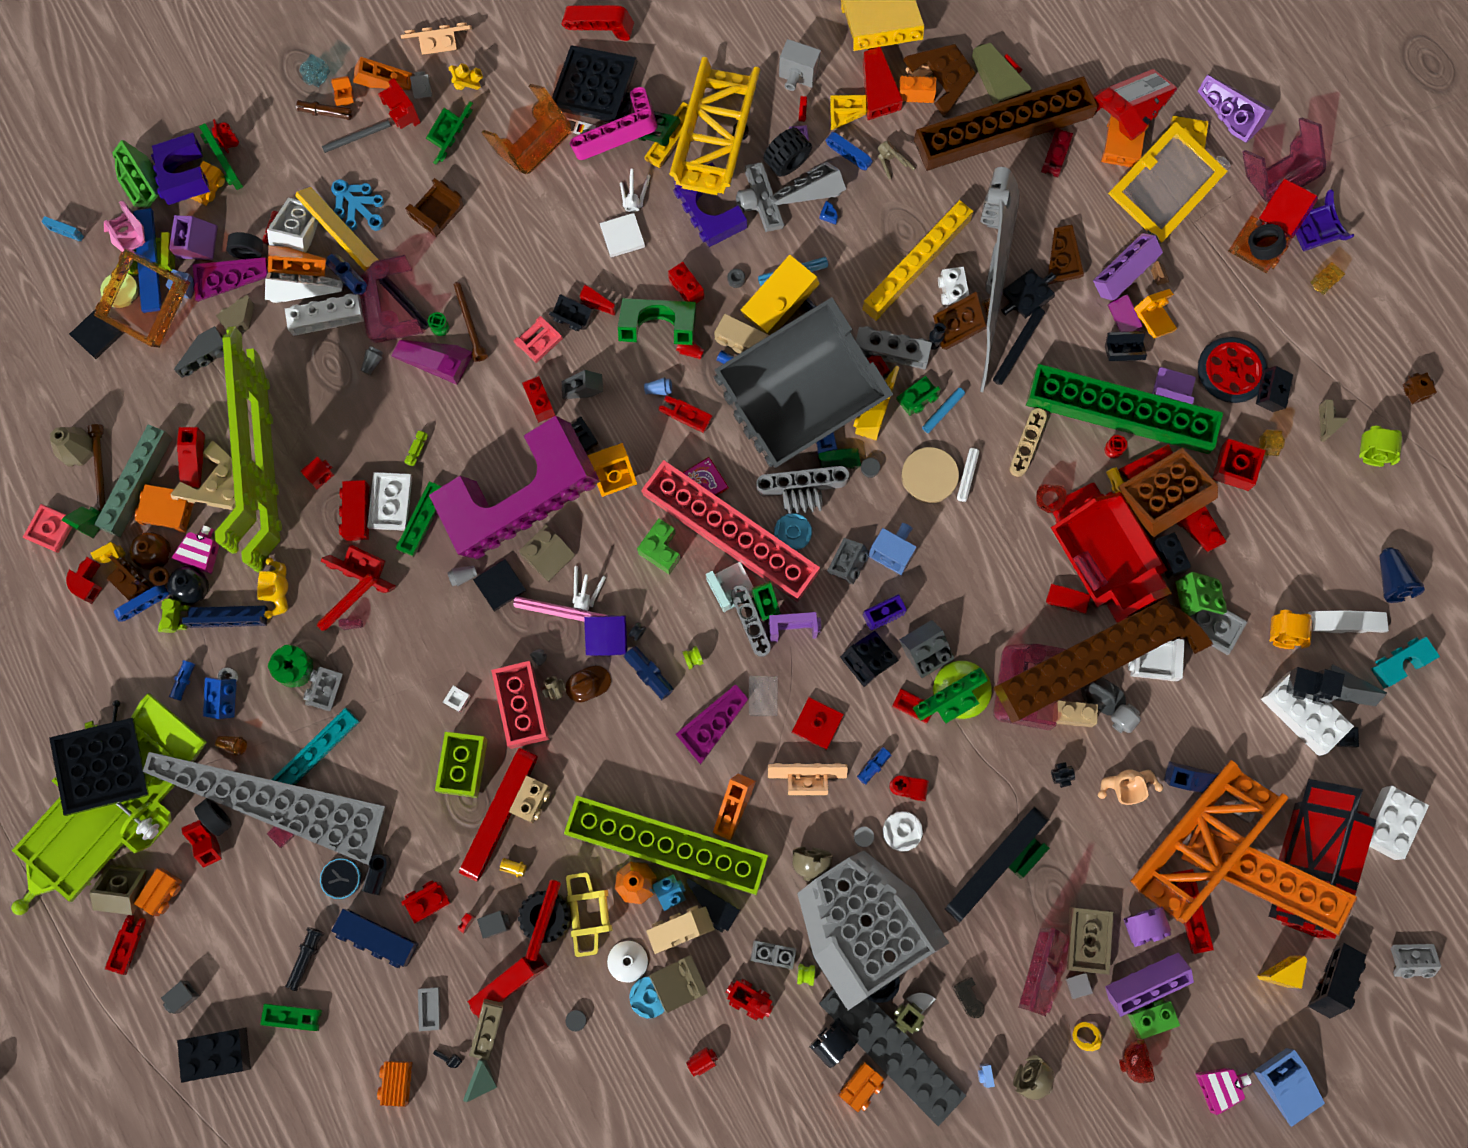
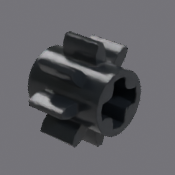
[1051,762,1075,788]

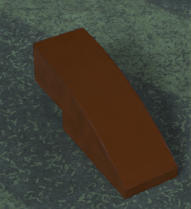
[1170,604,1213,654]

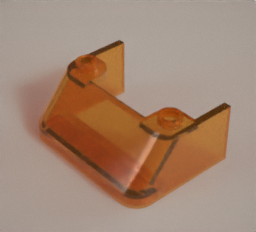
[481,84,571,174]

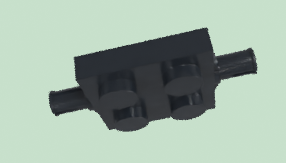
[1001,268,1056,319]

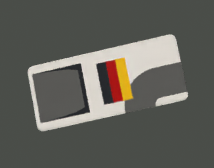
[562,118,596,135]

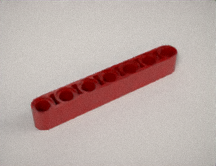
[459,748,538,882]

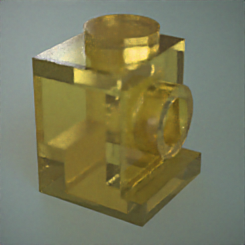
[1310,262,1345,295]
[1259,430,1285,456]

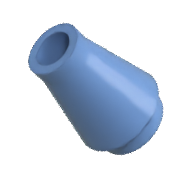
[644,377,672,396]

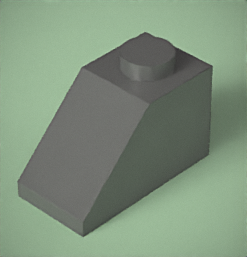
[562,370,603,399]

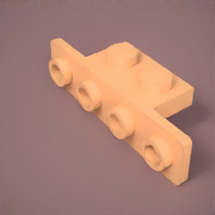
[401,22,472,55]
[768,763,848,795]

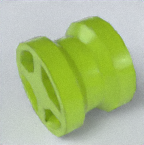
[682,646,704,670]
[797,964,815,986]

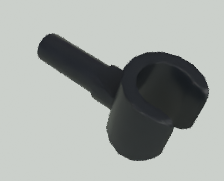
[433,1050,462,1068]

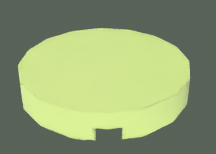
[100,272,139,308]

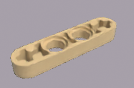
[1009,408,1047,477]

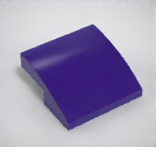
[584,615,627,656]

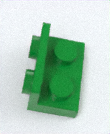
[896,376,941,416]

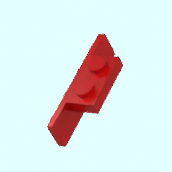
[321,545,396,593]

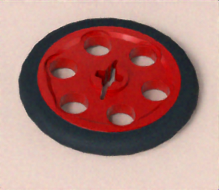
[1198,337,1268,403]

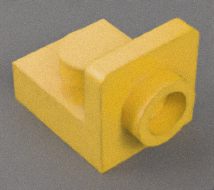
[91,542,126,563]

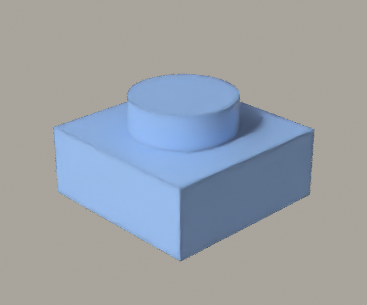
[978,1063,995,1088]

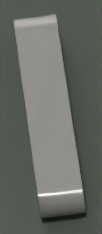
[756,466,849,496]

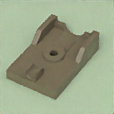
[1067,907,1113,975]

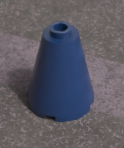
[1379,547,1425,603]

